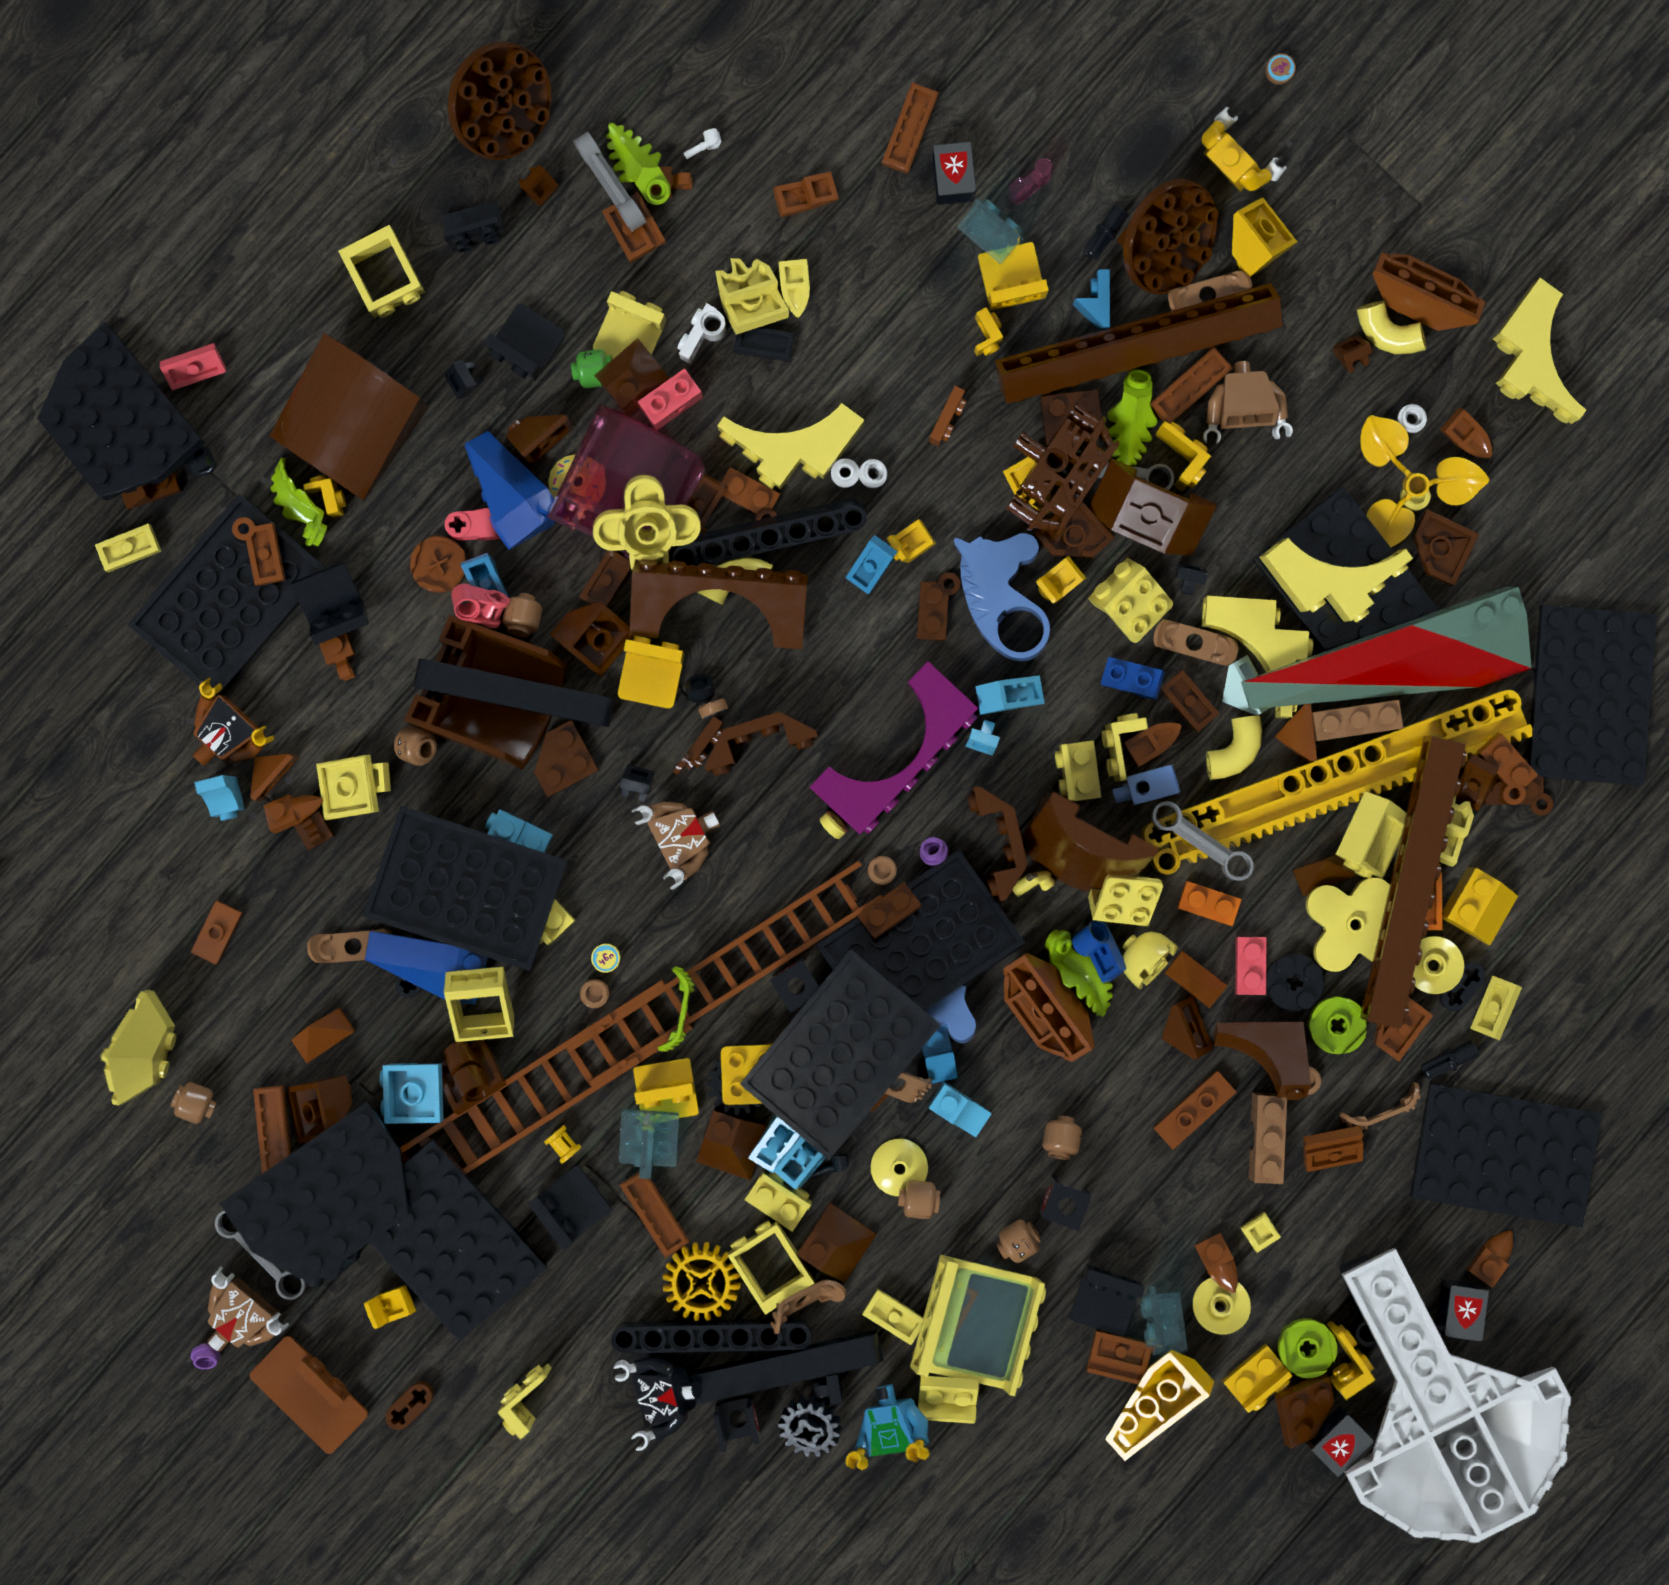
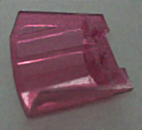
[547,404,705,559]

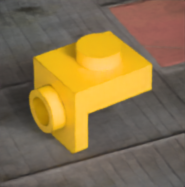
[974,307,1003,356]
[303,475,346,518]
[887,519,936,563]
[1036,556,1086,604]
[364,1284,416,1329]

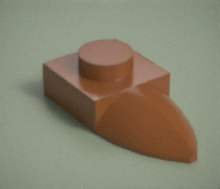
[1440,408,1492,458]
[1123,723,1182,767]
[263,795,323,834]
[1467,1230,1513,1288]
[1194,1233,1238,1293]

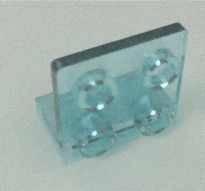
[1140,1286,1188,1355]

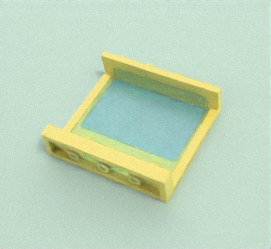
[910,1255,1046,1396]

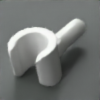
[684,128,721,159]

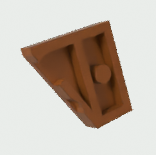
[1373,997,1433,1061]

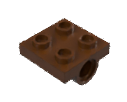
[441,1039,507,1115]

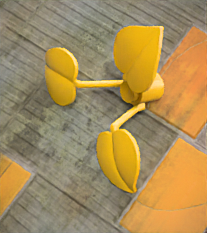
[1360,415,1489,547]

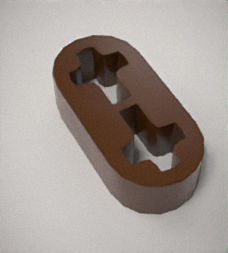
[385,1381,434,1430]

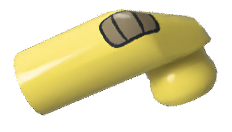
[1013,870,1055,897]

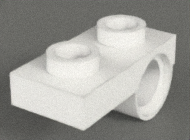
[677,303,726,364]

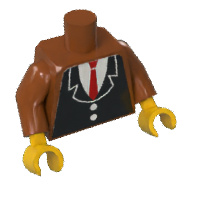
[193,677,274,766]

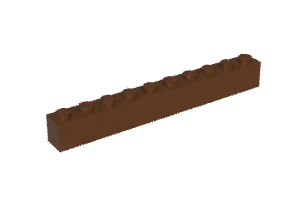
[995,283,1283,404]
[1360,736,1467,1029]

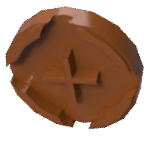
[410,536,467,593]

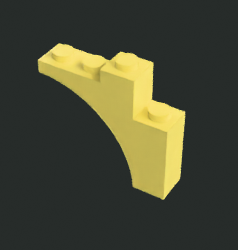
[1493,278,1586,424]
[717,403,865,490]
[1259,538,1413,622]
[1201,596,1313,718]

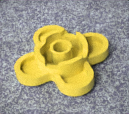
[593,475,701,570]
[1306,877,1390,972]

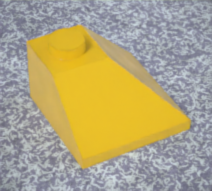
[1232,197,1297,277]

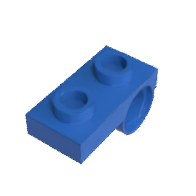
[1101,657,1165,700]
[1072,920,1126,983]

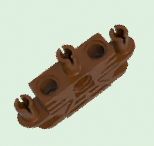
[1005,402,1120,535]

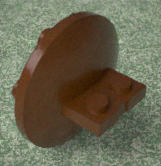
[448,41,552,160]
[1117,179,1218,294]

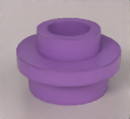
[920,837,948,865]
[191,1343,221,1369]

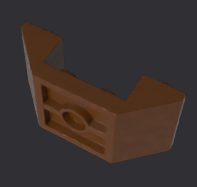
[1088,458,1217,556]
[705,712,818,776]
[967,786,1028,901]

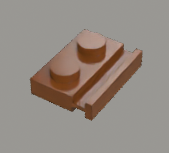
[602,191,666,263]
[1303,1126,1363,1172]
[1086,1329,1153,1384]

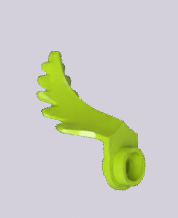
[606,123,671,205]
[1107,369,1158,466]
[270,457,327,546]
[1045,929,1113,1017]

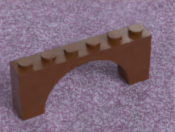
[630,560,808,649]

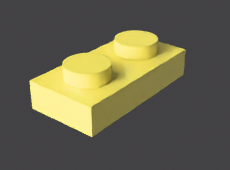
[95,524,162,573]
[1470,976,1522,1041]
[862,1288,923,1345]

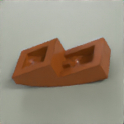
[773,171,839,218]

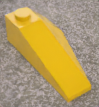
[1106,1350,1214,1461]

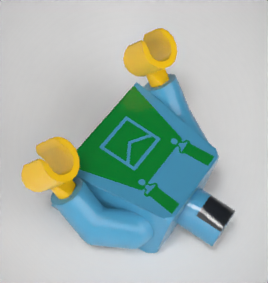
[846,1384,930,1470]

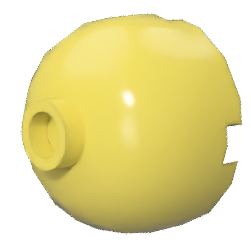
[1122,931,1178,989]

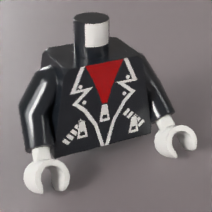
[613,1356,702,1451]

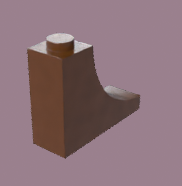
[1213,1022,1311,1100]

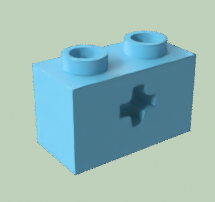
[773,1137,825,1190]

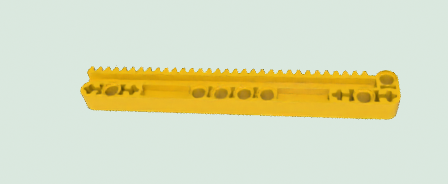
[1141,690,1532,874]

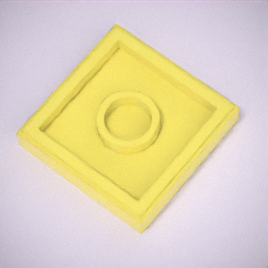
[316,755,379,820]

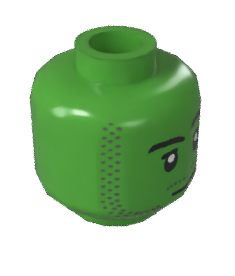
[571,349,612,389]

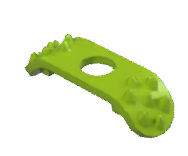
[657,966,694,1052]

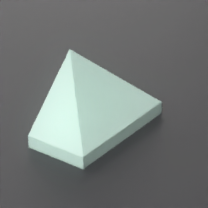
[1222,655,1271,716]

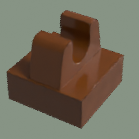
[519,165,559,207]
[1332,335,1372,373]
[294,811,335,851]

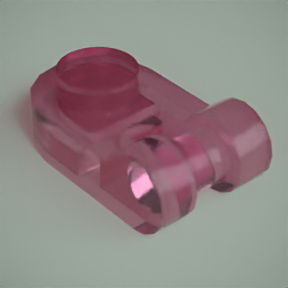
[1008,158,1052,205]

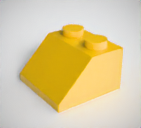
[1442,867,1518,946]

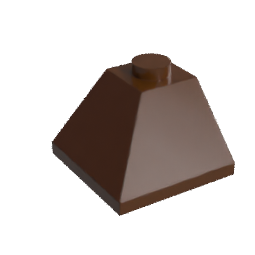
[594,338,670,417]
[506,414,574,466]
[550,601,634,677]
[286,1075,352,1143]
[696,1107,768,1180]
[797,1202,877,1282]

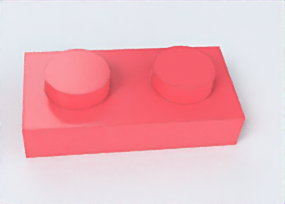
[160,343,226,390]
[1235,937,1266,995]

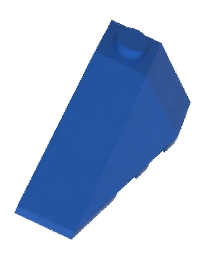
[465,431,564,550]
[365,931,487,1005]

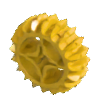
[663,1242,740,1321]

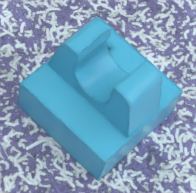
[965,720,1000,756]

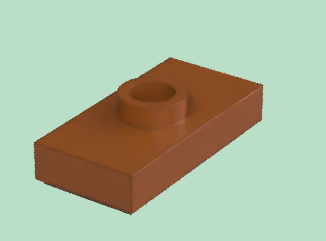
[191,900,243,965]

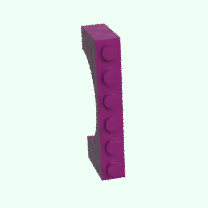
[809,661,978,835]

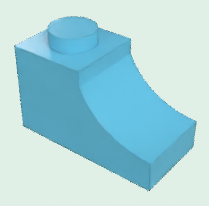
[975,675,1045,715]
[195,775,245,821]
[928,1081,992,1137]
[749,1115,800,1173]

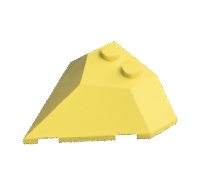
[101,990,176,1105]

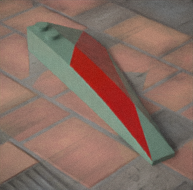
[1241,587,1532,709]

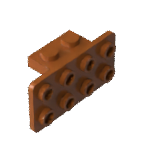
[249,1335,368,1454]

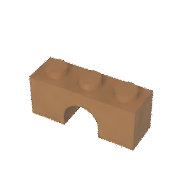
[1312,700,1403,742]
[1249,1092,1287,1184]

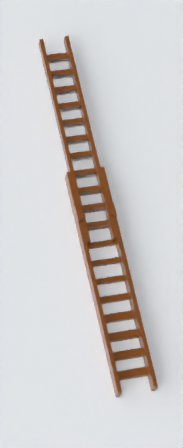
[400,861,882,1174]

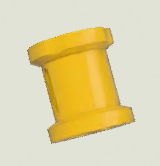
[544,1125,582,1164]

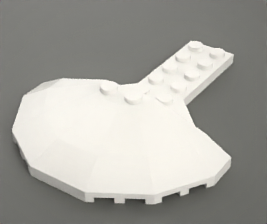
[1342,1248,1571,1543]

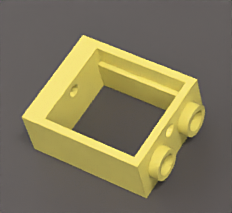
[338,225,425,318]
[1336,791,1406,879]
[444,967,514,1042]
[728,1220,814,1315]

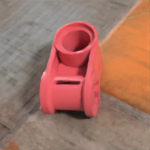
[445,508,500,541]
[451,583,510,628]

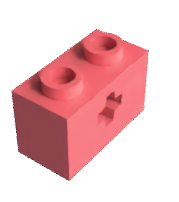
[638,368,703,430]

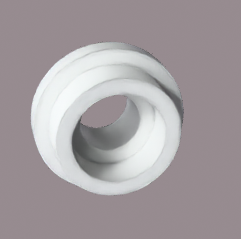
[1397,404,1427,433]
[831,459,859,488]
[859,459,887,488]

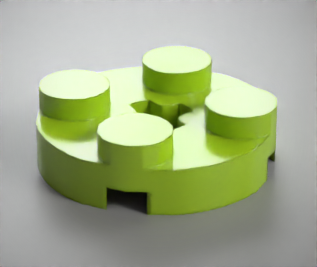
[1307,996,1367,1054]
[1278,1318,1337,1378]

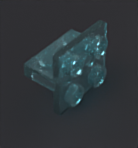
[957,198,1025,265]
[619,1109,679,1179]

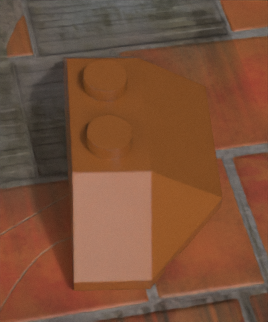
[1372,252,1485,331]
[1003,953,1095,1062]

